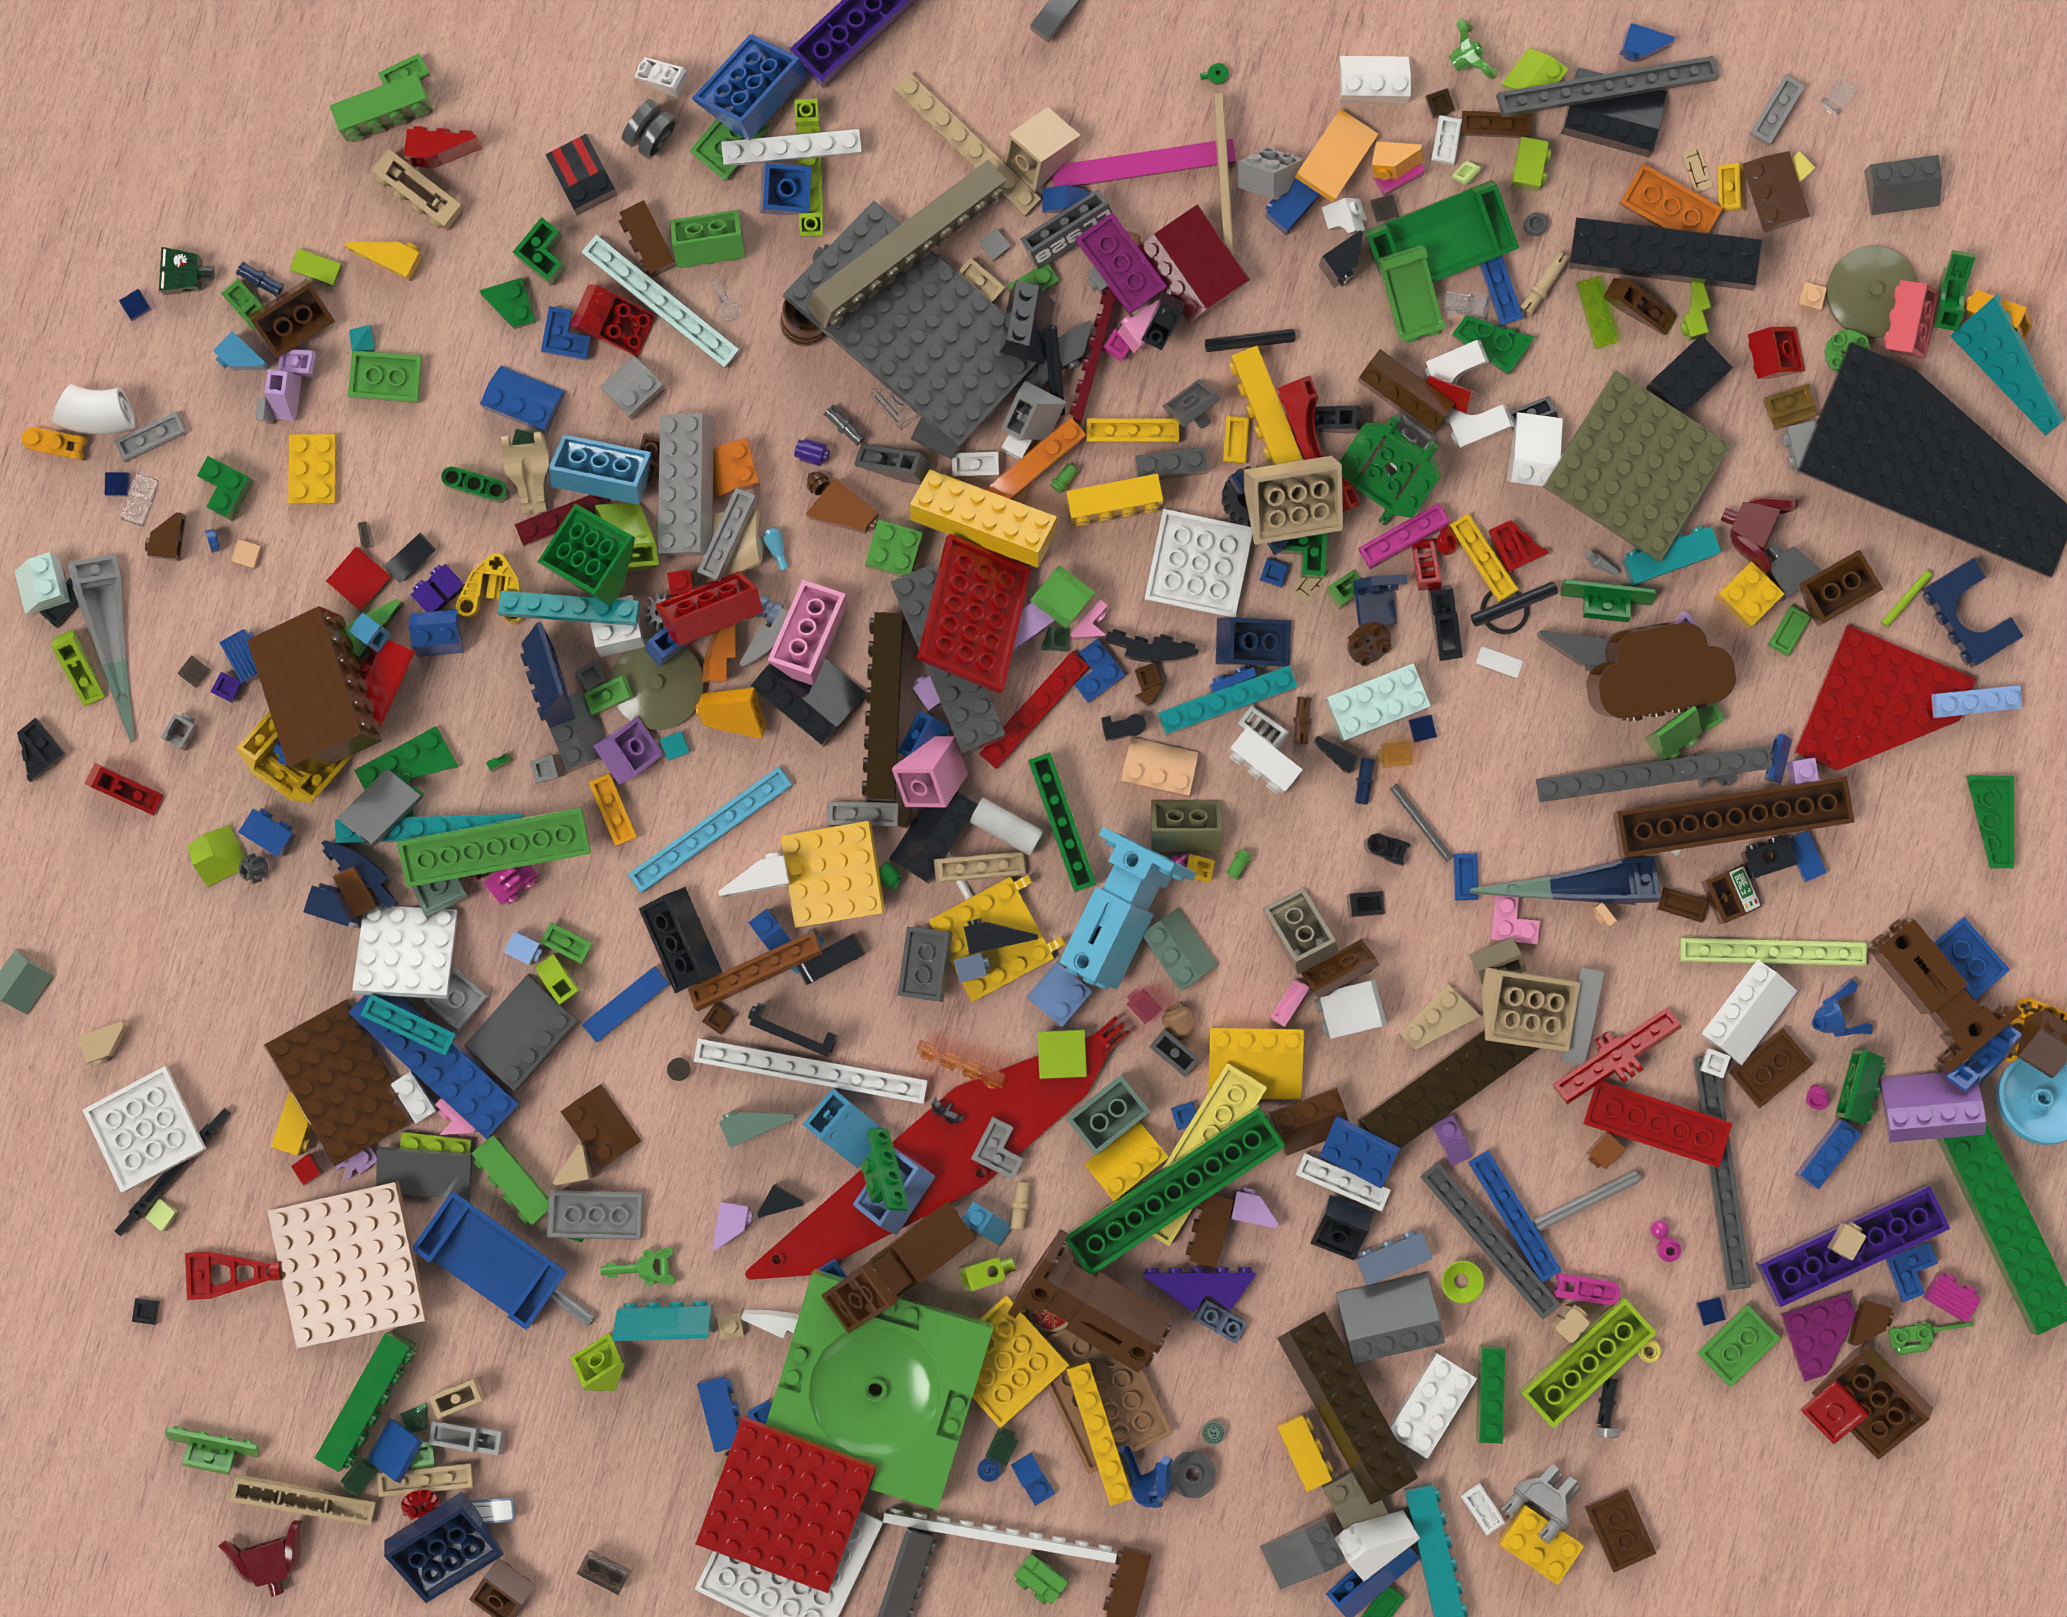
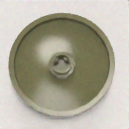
[1826,246,1919,338]
[611,638,704,730]

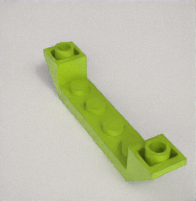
[794,99,824,237]

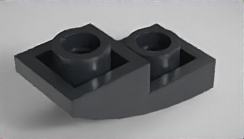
[384,532,437,583]

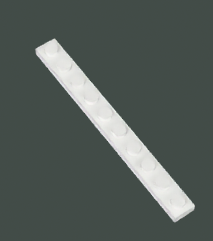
[694,1039,928,1104]
[883,1508,1117,1563]

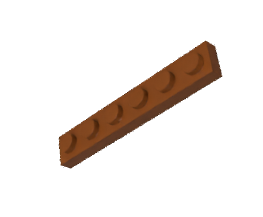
[688,931,823,1012]

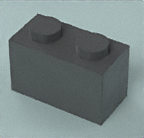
[1149,1029,1200,1077]

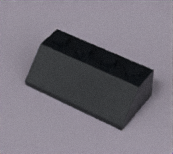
[889,791,978,884]
[638,887,722,994]

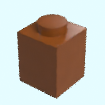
[1586,1132,1625,1169]

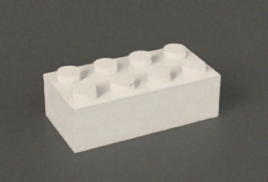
[1389,1351,1477,1459]

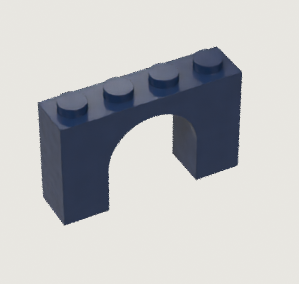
[1921,558,2023,667]

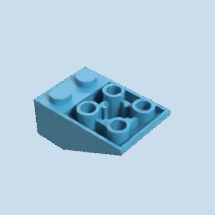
[803,1088,883,1169]

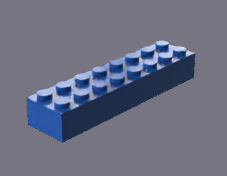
[349,995,521,1139]

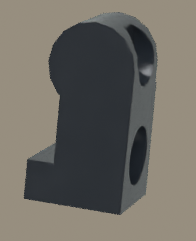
[1101,714,1146,742]

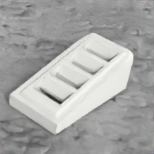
[1238,705,1290,751]

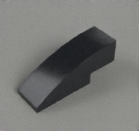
[1427,585,1463,661]

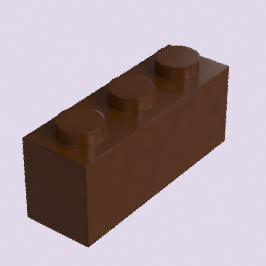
[618,200,676,278]
[1185,1194,1234,1268]
[1102,1545,1152,1617]

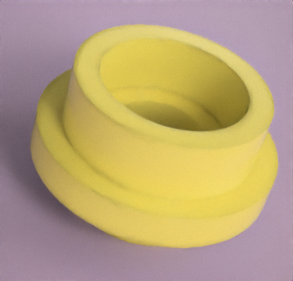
[1638,1339,1661,1363]

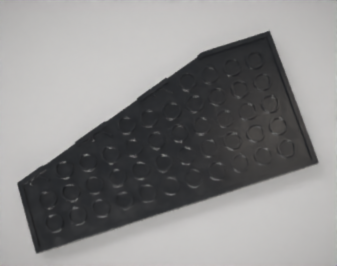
[1797,342,2067,578]

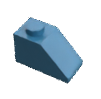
[213,331,270,371]
[962,1200,1011,1246]

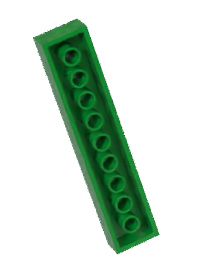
[1065,1105,1285,1275]
[1937,1122,2067,1335]

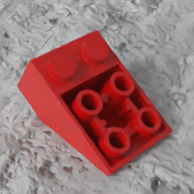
[404,126,483,168]
[570,284,656,357]

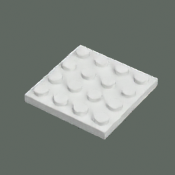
[1144,509,1252,617]
[352,906,458,999]
[83,1066,207,1193]

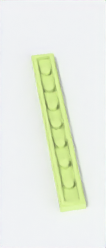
[1679,938,1867,966]

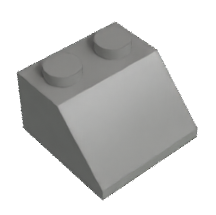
[600,355,665,420]

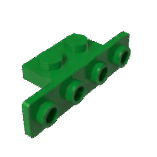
[1561,579,1656,623]
[861,1128,909,1211]

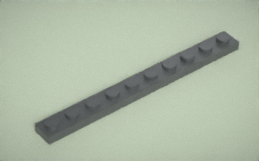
[1496,56,1719,117]
[1536,745,1773,803]
[1693,1057,1751,1291]

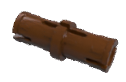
[1293,697,1312,744]

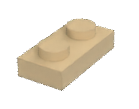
[957,257,1005,303]

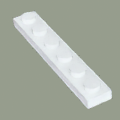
[721,129,862,166]

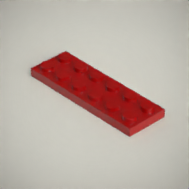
[1583,1081,1733,1168]

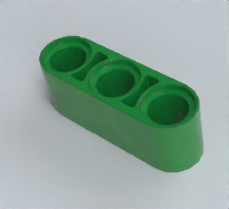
[441,466,509,503]

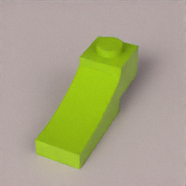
[1680,282,1711,342]

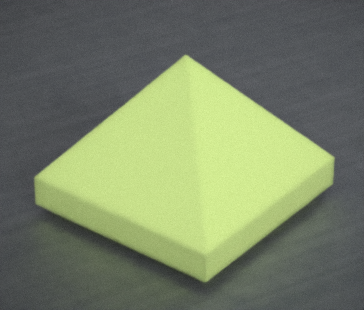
[1451,161,1481,185]

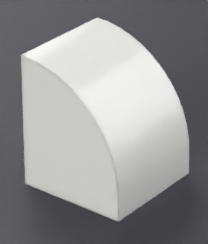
[1001,434,1033,460]

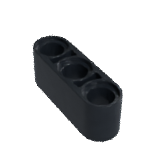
[796,933,866,985]

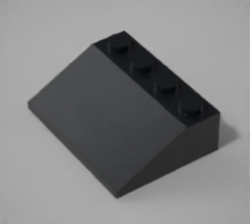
[1560,67,1667,158]
[750,659,866,747]

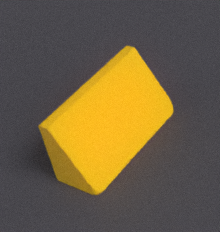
[1717,163,1746,211]

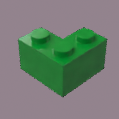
[512,217,566,286]
[197,456,254,521]
[1278,533,1327,579]

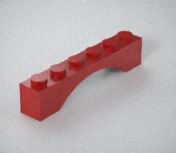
[1277,375,1360,512]

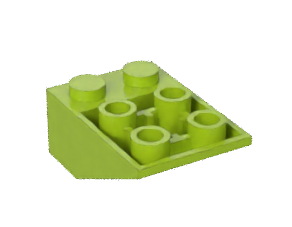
[595,502,659,572]

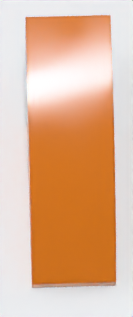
[702,624,735,683]

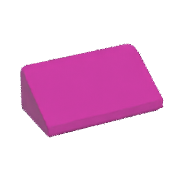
[1373,164,1425,196]

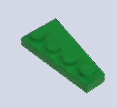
[354,726,459,790]
[1966,775,2014,869]

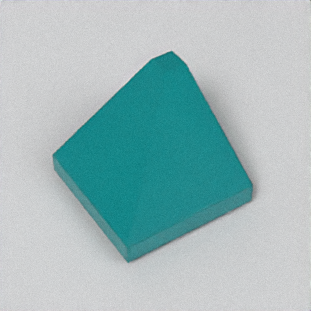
[349,325,375,352]

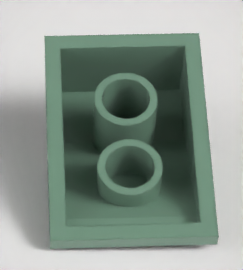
[719,1109,797,1148]

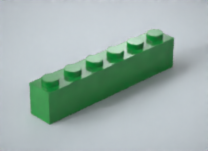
[1028,752,1096,893]

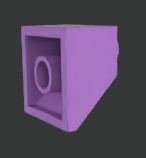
[593,716,663,785]

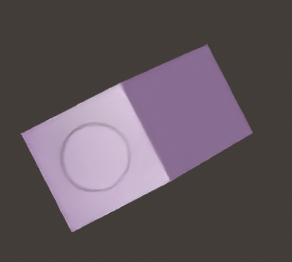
[1230,1187,1278,1229]
[712,1201,753,1250]

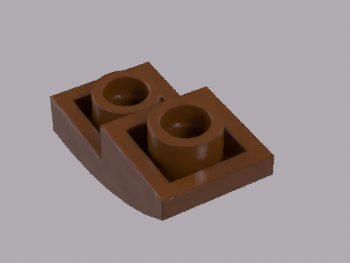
[640,433,660,486]

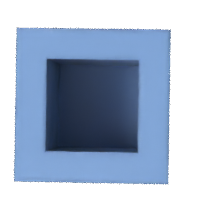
[504,932,543,965]

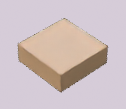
[231,539,262,569]

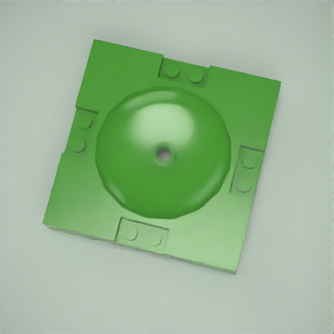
[766,1269,994,1510]

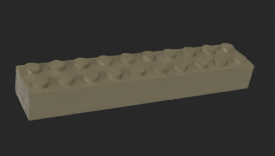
[807,159,1006,329]

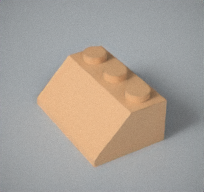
[1120,737,1198,798]

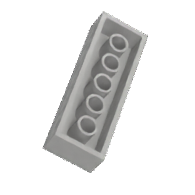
[658,413,714,557]

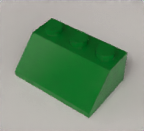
[1834,1050,1886,1125]

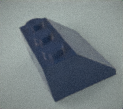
[303,883,361,929]

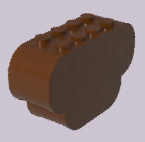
[1586,622,1736,722]

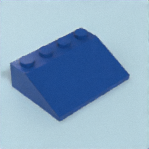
[692,34,808,140]

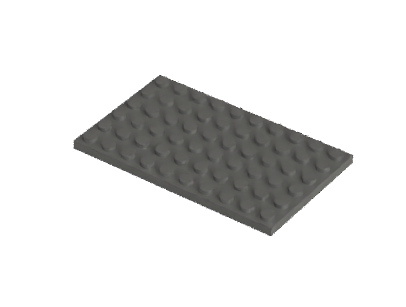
[782,201,1037,449]

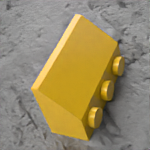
[1084,1121,1169,1201]

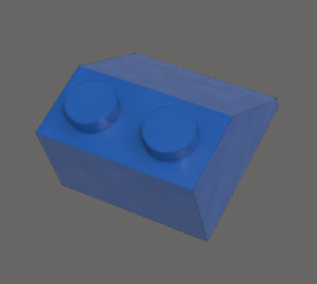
[760,163,811,215]
[408,610,464,657]

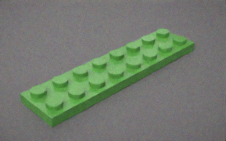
[397,807,592,887]

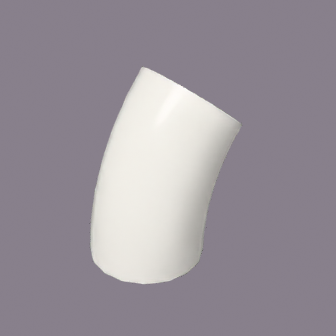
[52,384,135,434]

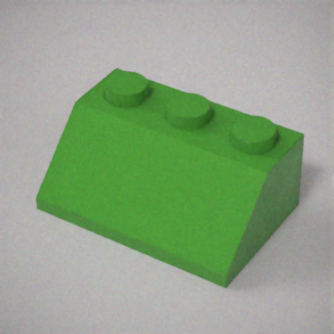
[670,209,745,268]

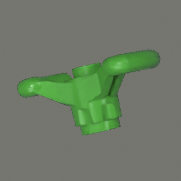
[1449,19,1498,79]

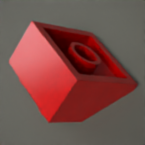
[1748,327,1805,379]

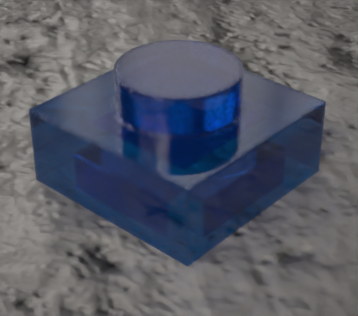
[104,472,130,497]

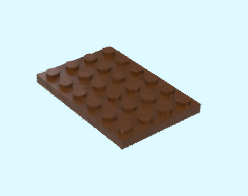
[264,999,414,1167]

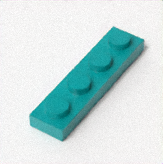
[361,994,457,1056]

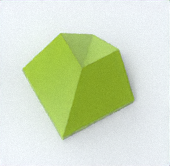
[187,825,245,887]
[570,1333,625,1391]

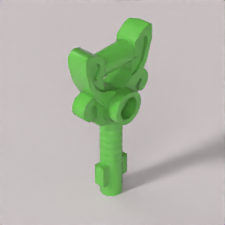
[600,1247,676,1286]

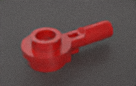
[1436,509,1457,556]

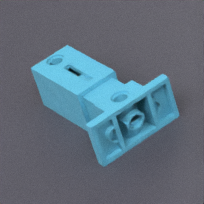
[1059,827,1196,990]

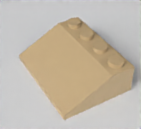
[1244,456,1343,545]
[1482,967,1580,1052]

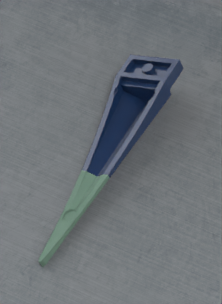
[1469,857,1661,905]

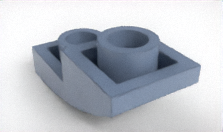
[1193,1299,1248,1343]

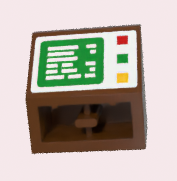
[1701,864,1762,925]

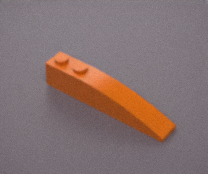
[986,417,1086,500]

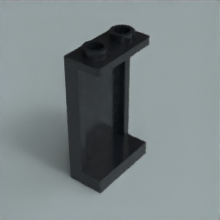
[748,1003,839,1057]

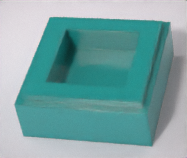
[660,731,690,761]

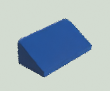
[1764,734,1792,784]

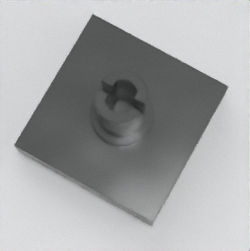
[1163,379,1221,428]

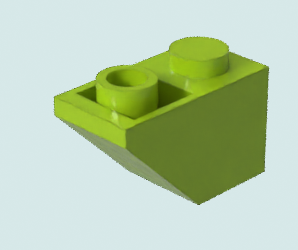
[535,954,581,1005]

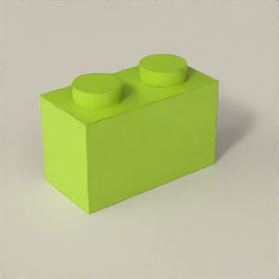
[1510,137,1551,191]

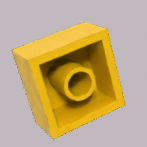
[1714,561,1784,629]

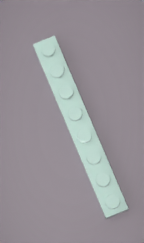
[582,235,739,368]

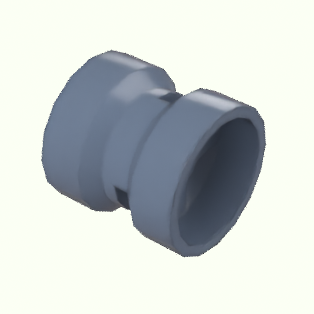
[756,594,784,625]

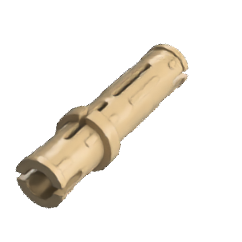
[1520,252,1570,316]

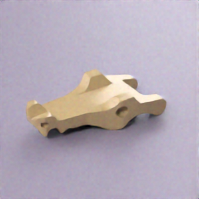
[501,432,551,514]

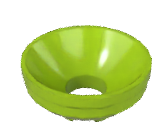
[1441,1261,1484,1304]

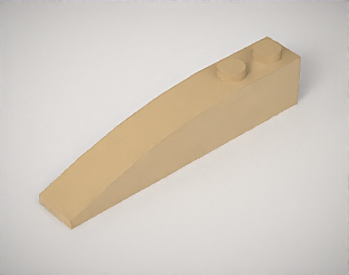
[229,1474,376,1526]

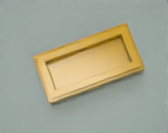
[1222,416,1249,465]

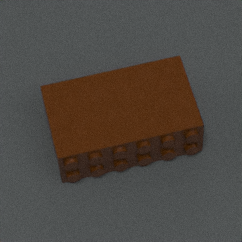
[247,606,382,774]

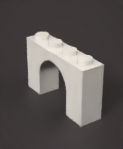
[1425,340,1515,448]

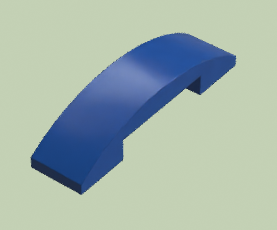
[1946,1025,2022,1092]

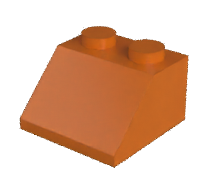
[713,438,760,498]

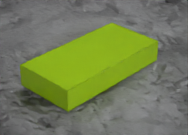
[290,248,342,286]

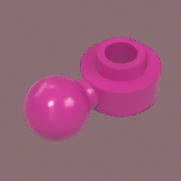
[1650,1221,1681,1262]

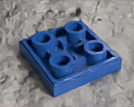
[367,1419,423,1483]

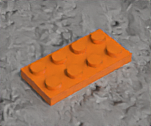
[1619,163,1723,233]

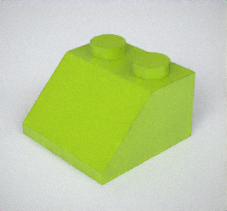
[1501,48,1569,112]

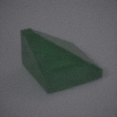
[1041,627,1070,652]
[400,1403,428,1434]

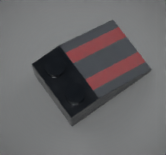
[545,134,618,216]

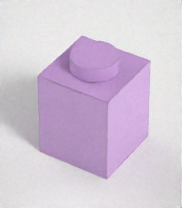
[1787,758,1819,785]

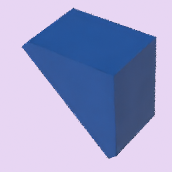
[1042,185,1089,213]

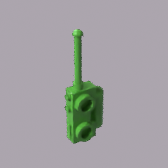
[1887,1320,1974,1355]

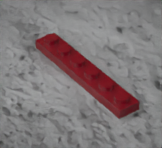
[1069,288,1116,424]

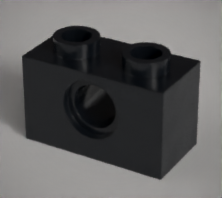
[1740,835,1797,879]

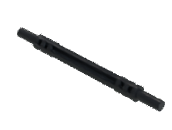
[114,1107,231,1236]

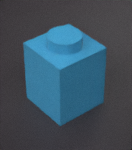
[349,612,392,653]

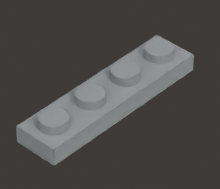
[697,488,758,582]

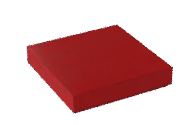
[326,546,392,612]
[1801,1380,1869,1445]

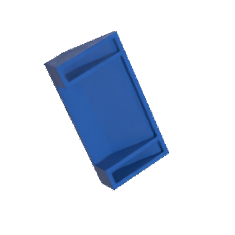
[413,1191,567,1330]

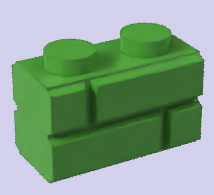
[1014,1551,1069,1605]

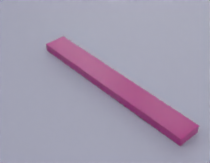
[1052,139,1236,187]

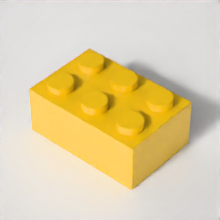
[1496,1504,1584,1585]

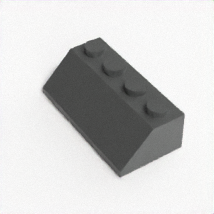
[877,1527,937,1617]

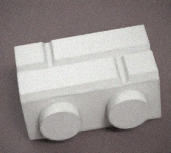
[391,1072,439,1124]

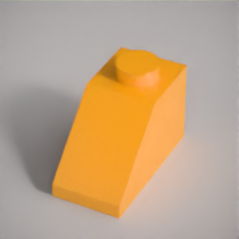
[1372,142,1424,180]

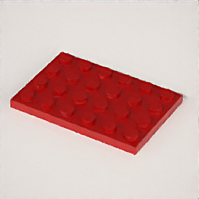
[917,534,1032,693]

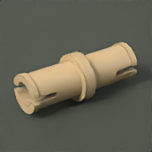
[1010,1182,1031,1230]

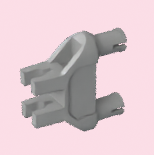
[1501,1464,1580,1544]

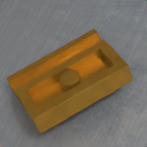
[1763,384,1819,430]

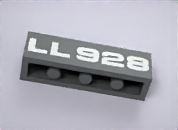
[1020,189,1112,269]

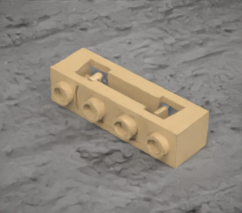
[372,148,464,231]

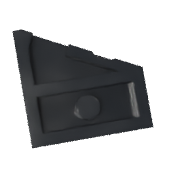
[17,718,66,782]

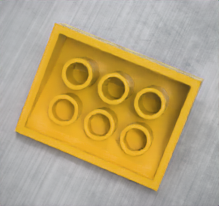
[1208,1028,1304,1100]

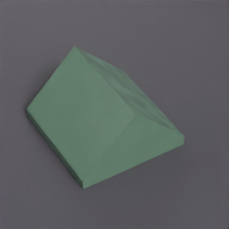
[0,950,54,1014]

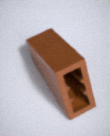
[806,478,879,534]

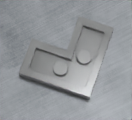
[971,1116,1023,1180]

